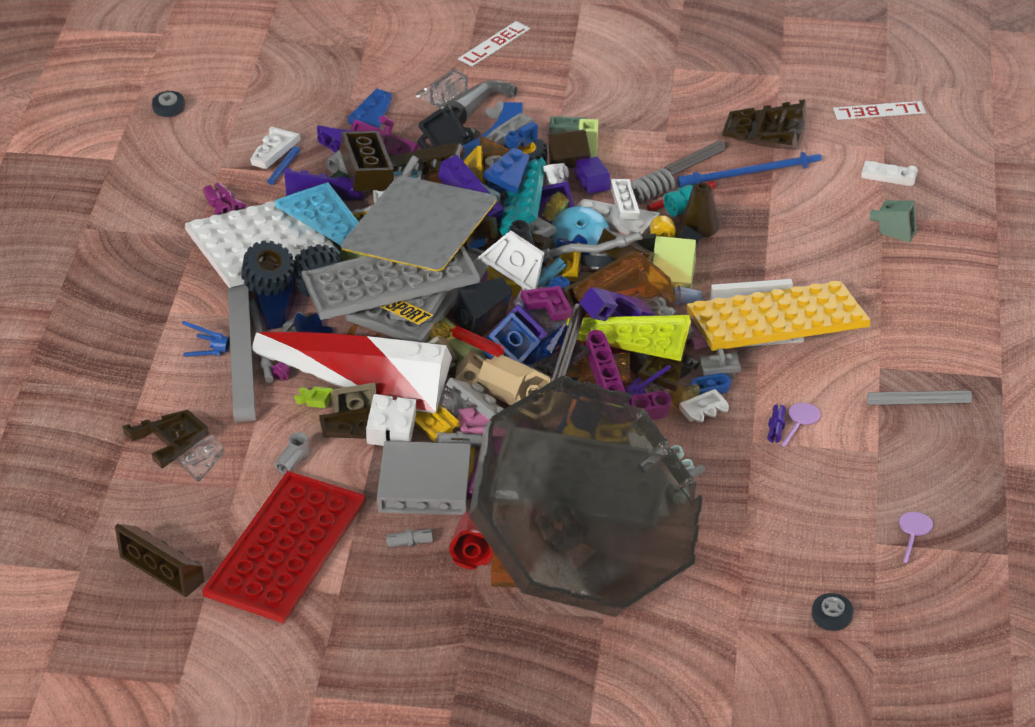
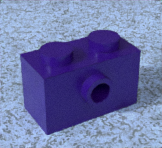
[574,156,610,194]

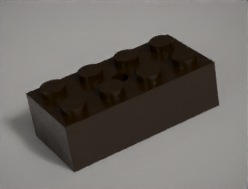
[340,131,394,192]

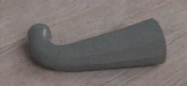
[444,80,518,124]

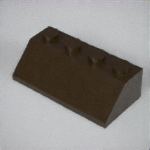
[115,524,205,597]

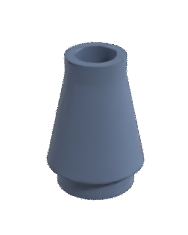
[671,285,702,305]

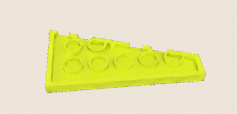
[564,315,691,361]

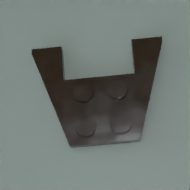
[122,409,209,468]

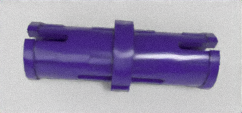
[767,404,786,443]

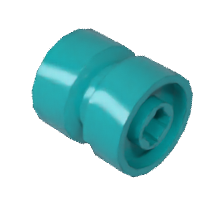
[663,184,693,217]

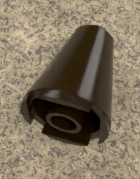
[681,182,720,237]

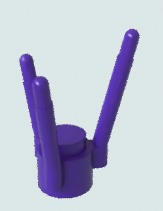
[625,365,671,396]

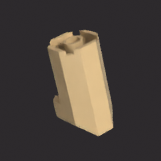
[477,355,571,419]

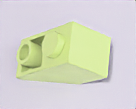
[579,119,598,158]

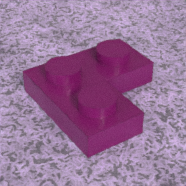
[520,286,572,321]

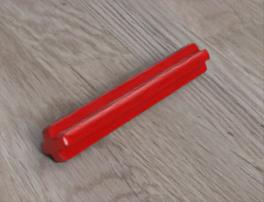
[451,326,505,357]

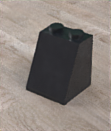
[453,277,512,337]

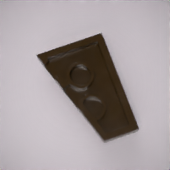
[638,343,686,392]

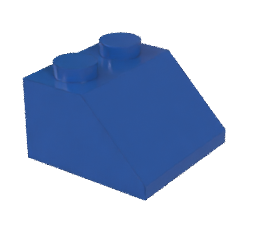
[483,312,541,363]

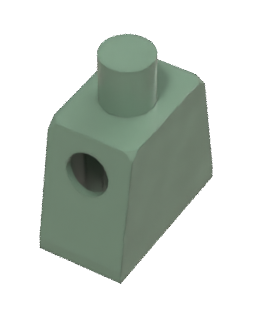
[870,200,917,242]

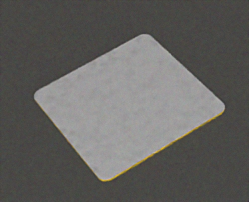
[341,176,497,271]

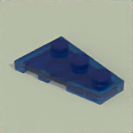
[522,323,568,365]

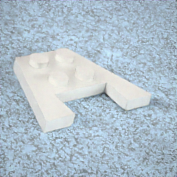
[472,231,544,305]

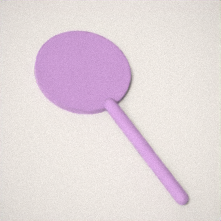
[782,403,821,447]
[899,512,933,563]

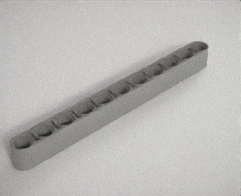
[228,284,256,423]

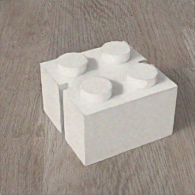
[366,394,416,446]

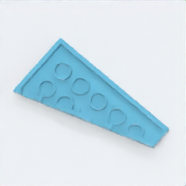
[274,182,359,255]

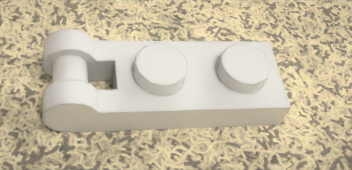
[861,161,918,186]
[543,163,569,185]

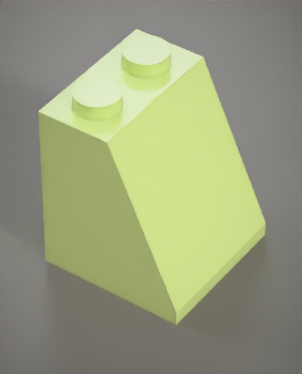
[651,236,696,291]

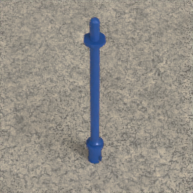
[677,152,823,188]

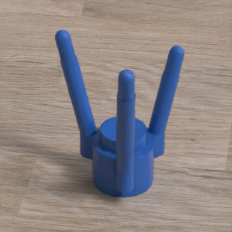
[182,321,230,357]

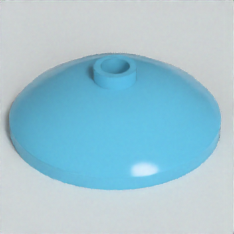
[551,206,609,258]

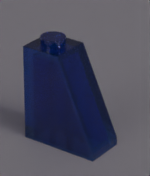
[255,277,296,331]

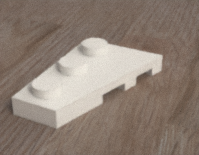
[250,127,301,169]

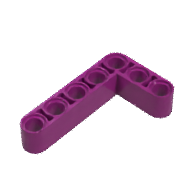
[585,330,671,423]

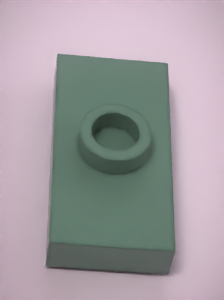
[549,116,588,133]

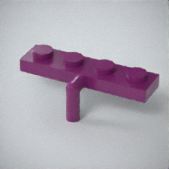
[350,116,419,155]

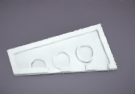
[577,199,660,235]

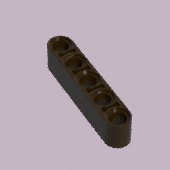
[389,143,465,175]

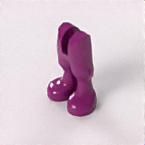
[203,182,247,215]

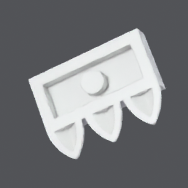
[679,389,729,423]

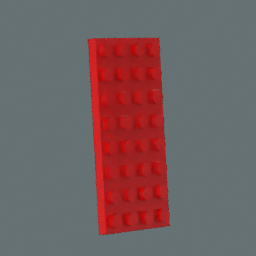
[202,470,366,624]

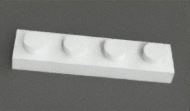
[610,179,640,221]

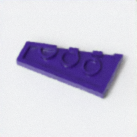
[284,167,364,201]

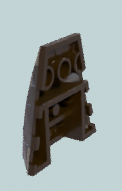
[722,99,806,150]

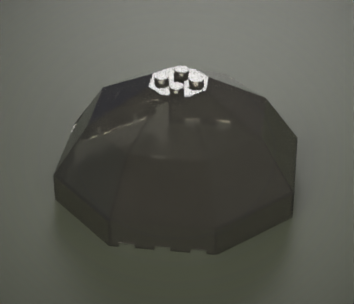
[469,375,703,617]

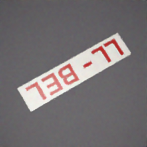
[458,21,530,66]
[833,101,926,120]

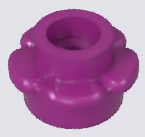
[272,362,291,381]

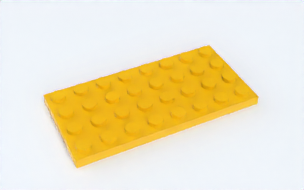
[687,281,870,351]

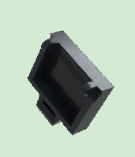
[417,104,473,149]

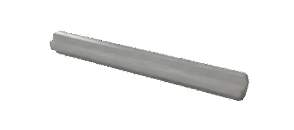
[866,390,972,405]

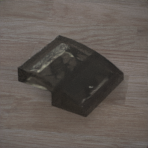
[537,342,591,376]

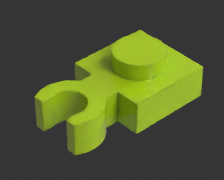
[294,387,333,408]

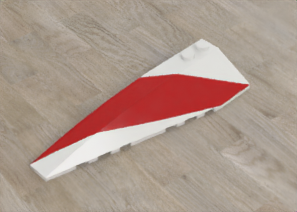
[251,332,452,413]

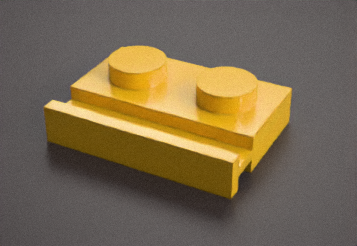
[415,403,460,443]

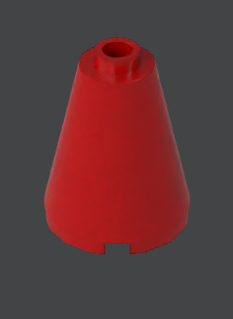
[449,511,495,569]

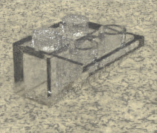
[416,69,468,108]

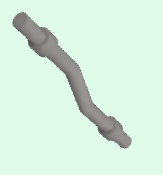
[542,231,643,262]

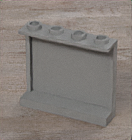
[377,441,471,515]

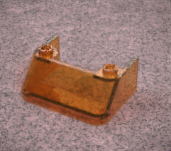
[573,251,675,317]

